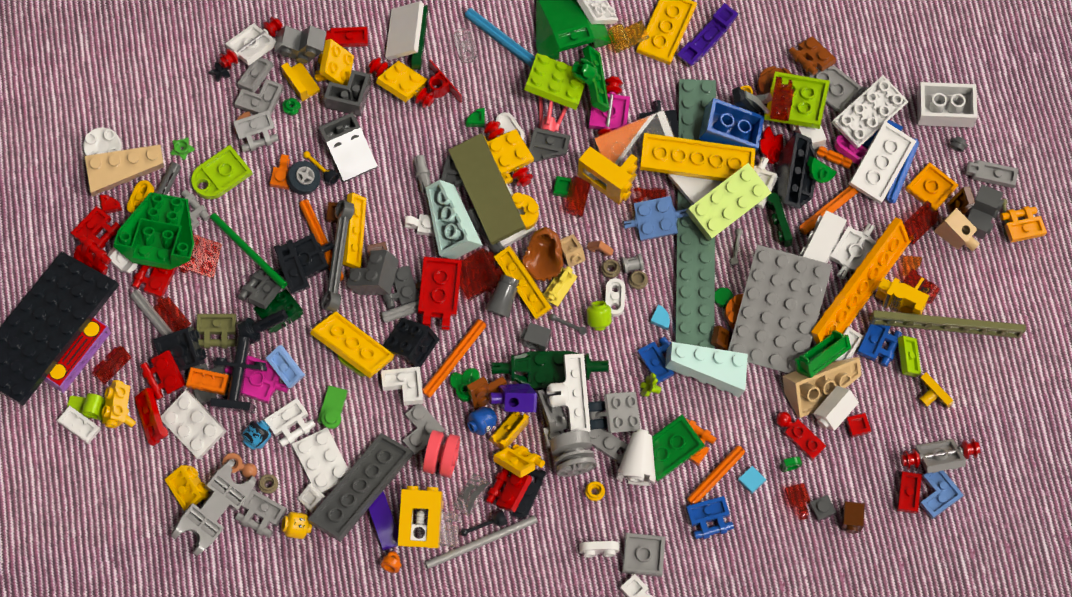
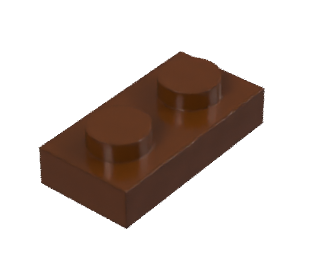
[947,186,975,215]

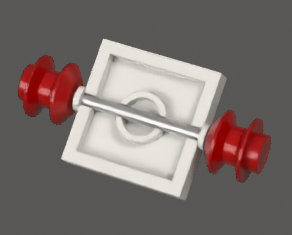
[218,17,283,69]

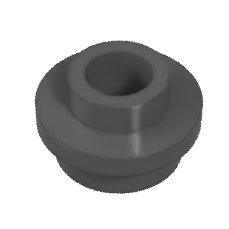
[950,136,968,152]

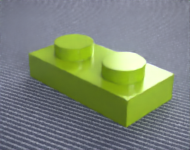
[898,335,921,377]

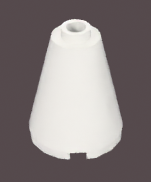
[616,429,656,486]

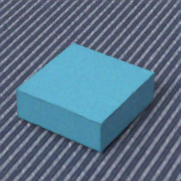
[738,466,766,494]

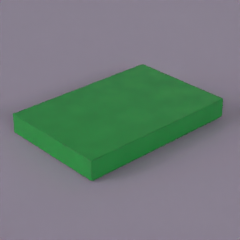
[652,415,706,482]

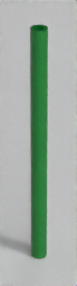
[210,213,287,289]

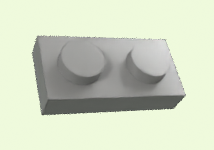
[237,57,274,93]

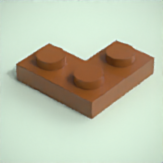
[467,376,507,409]

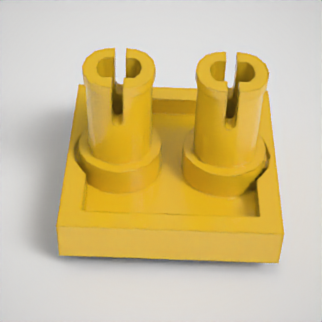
[315,39,354,86]

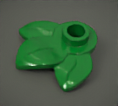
[450,368,480,402]

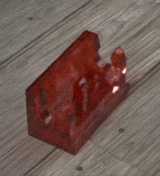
[770,76,794,121]
[904,200,939,245]

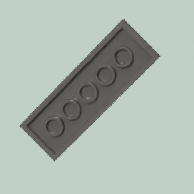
[308,433,413,542]

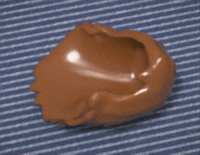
[522,227,564,282]

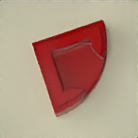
[100,195,122,214]

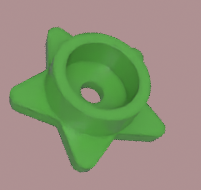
[171,138,195,160]

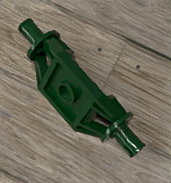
[492,351,609,390]

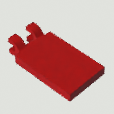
[418,257,462,331]

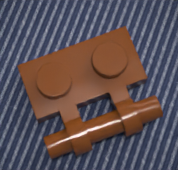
[789,36,836,75]

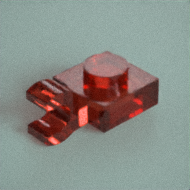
[633,187,666,202]
[784,483,810,521]

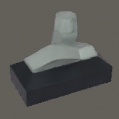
[732,87,773,114]

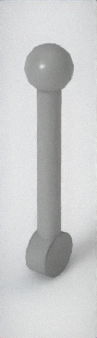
[731,228,743,266]

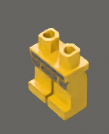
[875,278,929,315]

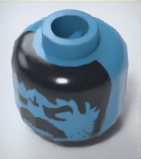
[242,420,271,450]

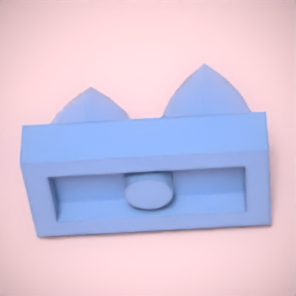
[266,345,305,388]

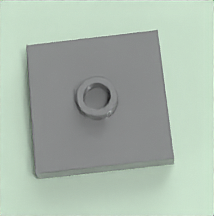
[622,533,666,577]

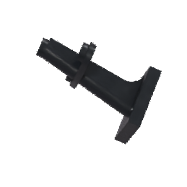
[210,336,267,414]

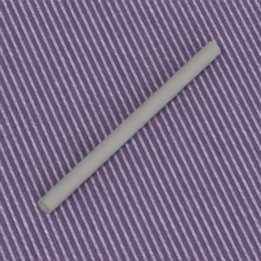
[425,515,538,569]

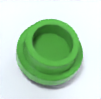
[322,409,341,429]

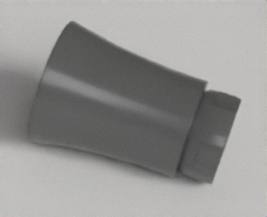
[485,275,519,318]

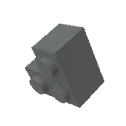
[274,25,327,64]
[324,70,371,116]
[967,184,1004,239]
[347,250,399,295]

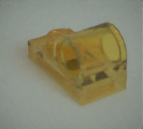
[608,20,650,53]

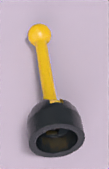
[303,151,340,186]

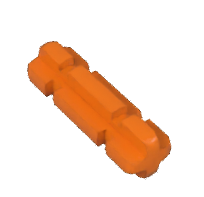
[816,146,853,169]

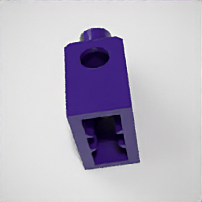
[489,383,537,412]

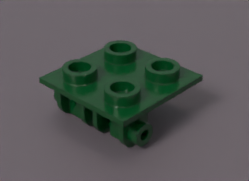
[253,289,303,334]

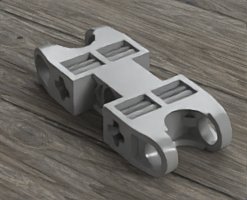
[171,459,257,556]

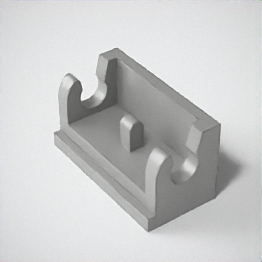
[538,390,569,434]

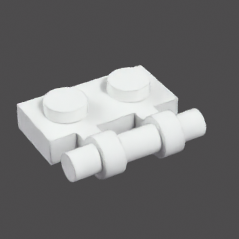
[264,398,316,447]

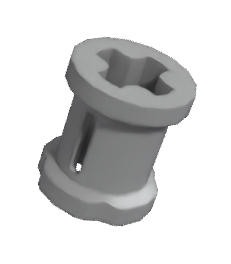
[621,254,644,274]

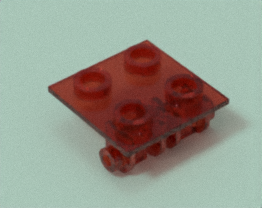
[178,234,222,279]

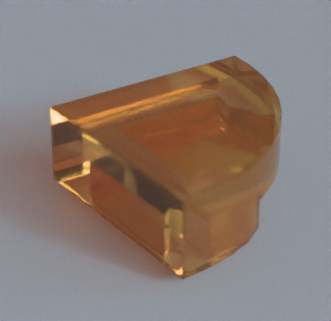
[902,256,922,276]

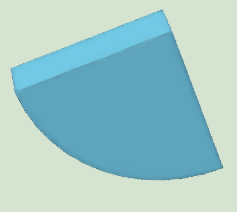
[650,304,670,330]

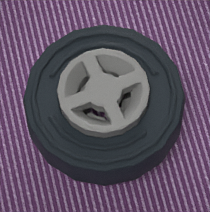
[286,161,321,195]

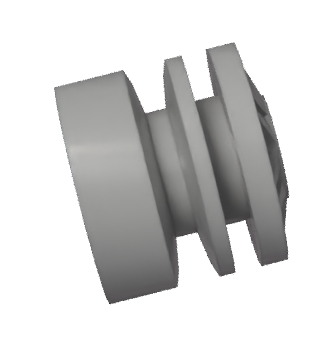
[549,430,597,477]

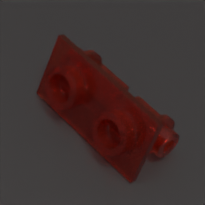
[153,296,192,332]
[92,345,132,385]

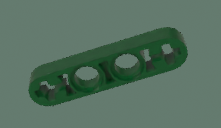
[412,5,428,70]

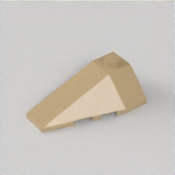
[782,357,862,418]

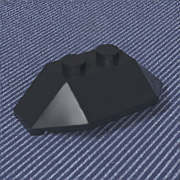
[774,132,817,209]

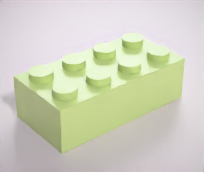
[686,163,771,241]

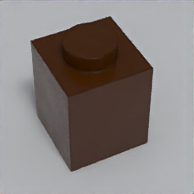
[841,501,865,534]

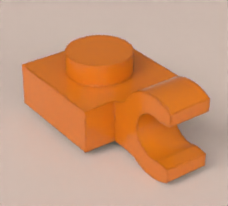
[270,154,290,190]

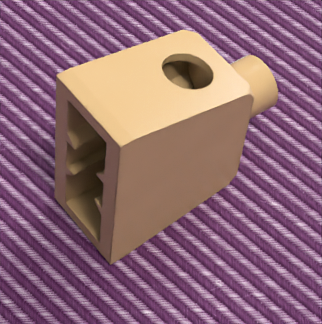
[934,208,980,252]

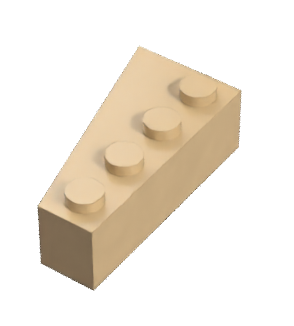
[85,145,164,197]

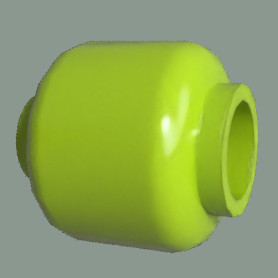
[586,301,612,331]

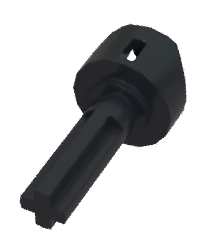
[236,309,288,345]

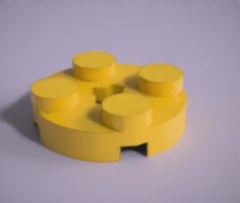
[512,192,539,230]

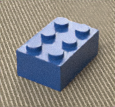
[699,98,765,151]

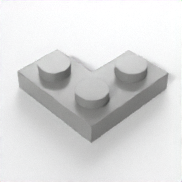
[235,79,284,115]
[403,404,445,457]

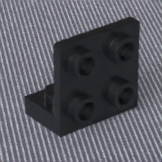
[383,318,440,368]

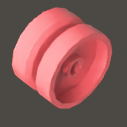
[423,430,461,478]

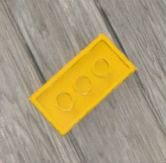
[636,0,697,65]
[310,312,394,378]

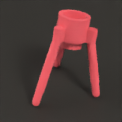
[538,96,568,132]

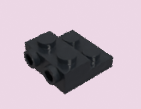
[153,326,207,371]

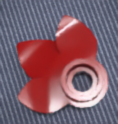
[760,126,783,164]

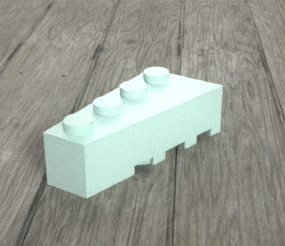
[425,180,482,259]
[665,342,748,398]

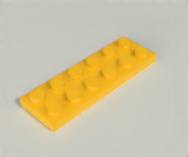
[640,133,755,181]

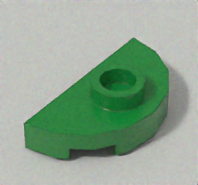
[807,156,837,183]

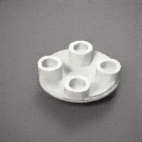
[83,127,121,156]

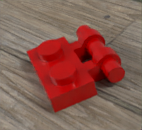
[71,206,121,249]
[73,235,112,275]
[132,265,177,299]
[140,350,186,400]
[485,468,533,513]

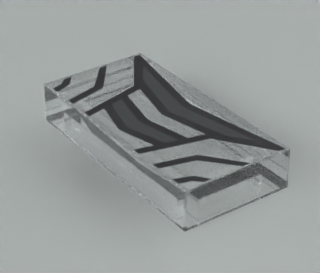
[453,473,490,517]

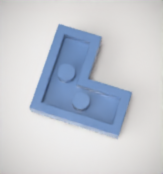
[920,470,964,519]

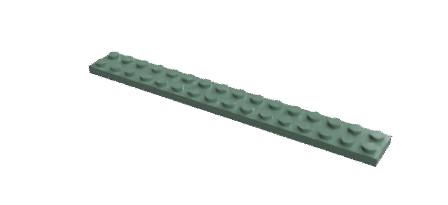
[675,79,716,348]

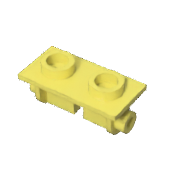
[543,266,578,307]

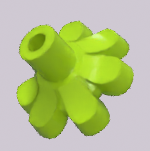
[640,373,661,397]

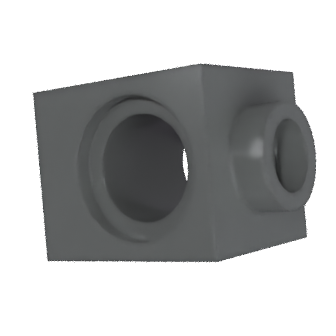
[521,323,552,351]

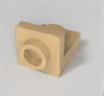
[560,234,586,267]

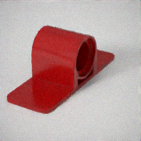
[429,59,462,103]

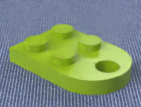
[191,145,253,199]

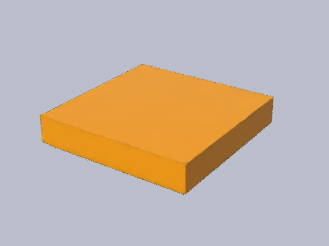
[905,162,959,213]

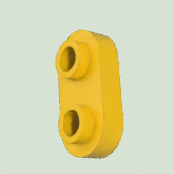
[127,180,154,214]

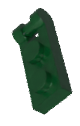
[767,193,793,248]

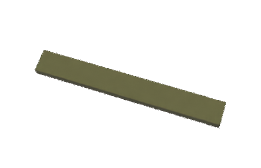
[869,310,1026,338]

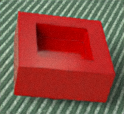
[846,413,871,438]

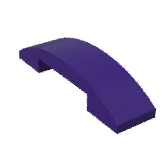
[677,3,738,66]
[368,491,398,551]

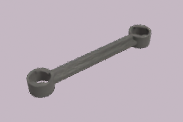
[321,200,355,312]

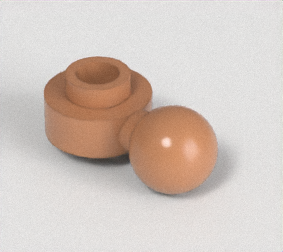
[222,452,257,479]

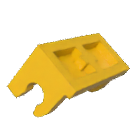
[489,412,529,450]

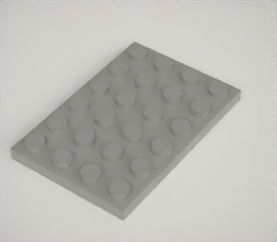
[728,244,832,373]

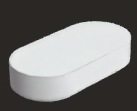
[496,112,524,141]

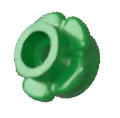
[283,98,301,116]

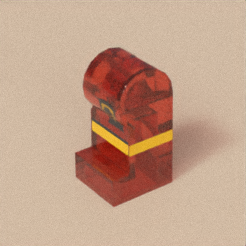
[903,268,940,304]

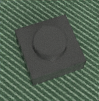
[809,495,836,522]

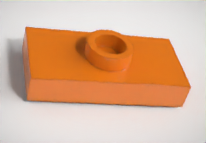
[186,367,229,395]

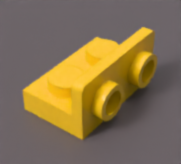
[164,465,210,511]

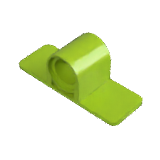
[66,393,106,420]

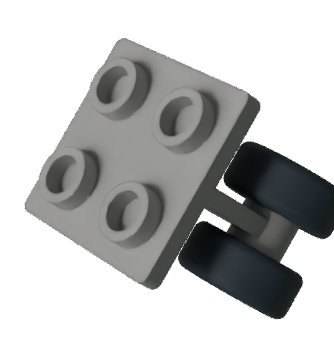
[588,392,640,433]

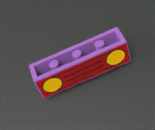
[44,317,111,394]

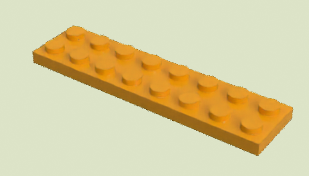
[811,217,910,344]

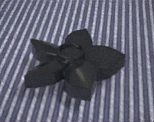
[209,62,230,82]

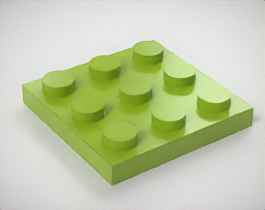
[524,53,585,110]
[764,71,830,129]

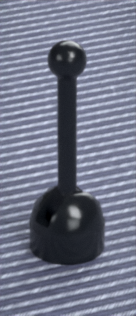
[460,509,508,536]

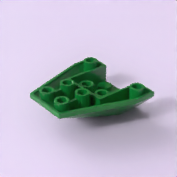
[536,0,611,60]
[113,192,194,270]

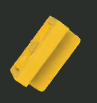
[281,63,320,102]

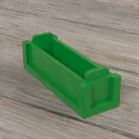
[794,330,851,378]

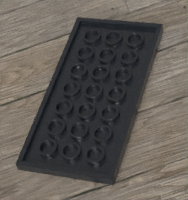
[0,251,119,406]

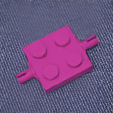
[225,355,289,404]

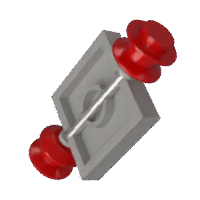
[900,439,980,473]

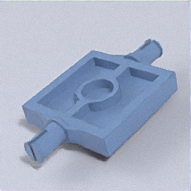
[624,196,688,241]

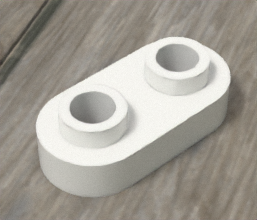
[605,278,625,317]
[579,541,619,558]

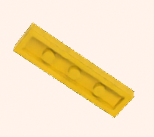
[343,192,366,268]
[494,246,553,320]

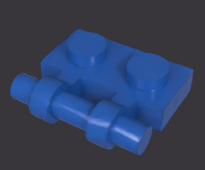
[857,324,902,367]
[637,337,674,384]
[686,496,734,539]

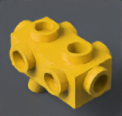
[101,380,136,428]

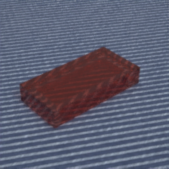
[564,176,591,218]

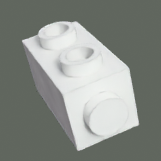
[813,386,859,431]

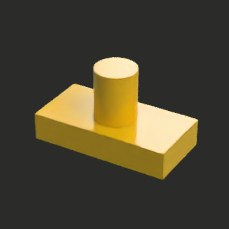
[919,372,953,408]

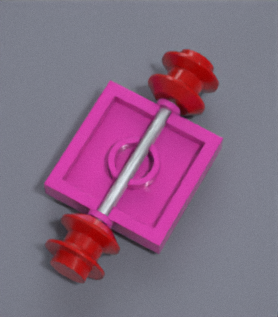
[589,76,630,136]

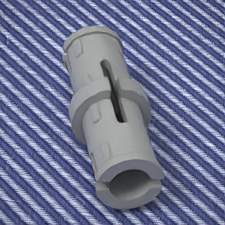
[413,155,431,193]

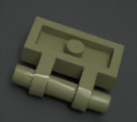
[197,314,237,349]

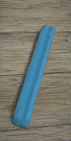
[465,8,535,67]

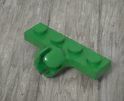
[571,45,610,112]

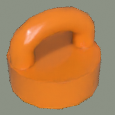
[380,551,401,573]

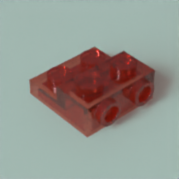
[460,248,504,301]

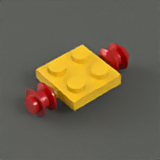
[369,57,435,108]
[484,121,534,187]

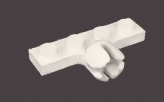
[547,354,591,432]

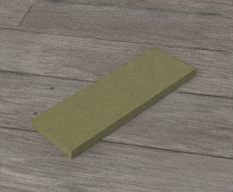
[449,133,526,245]

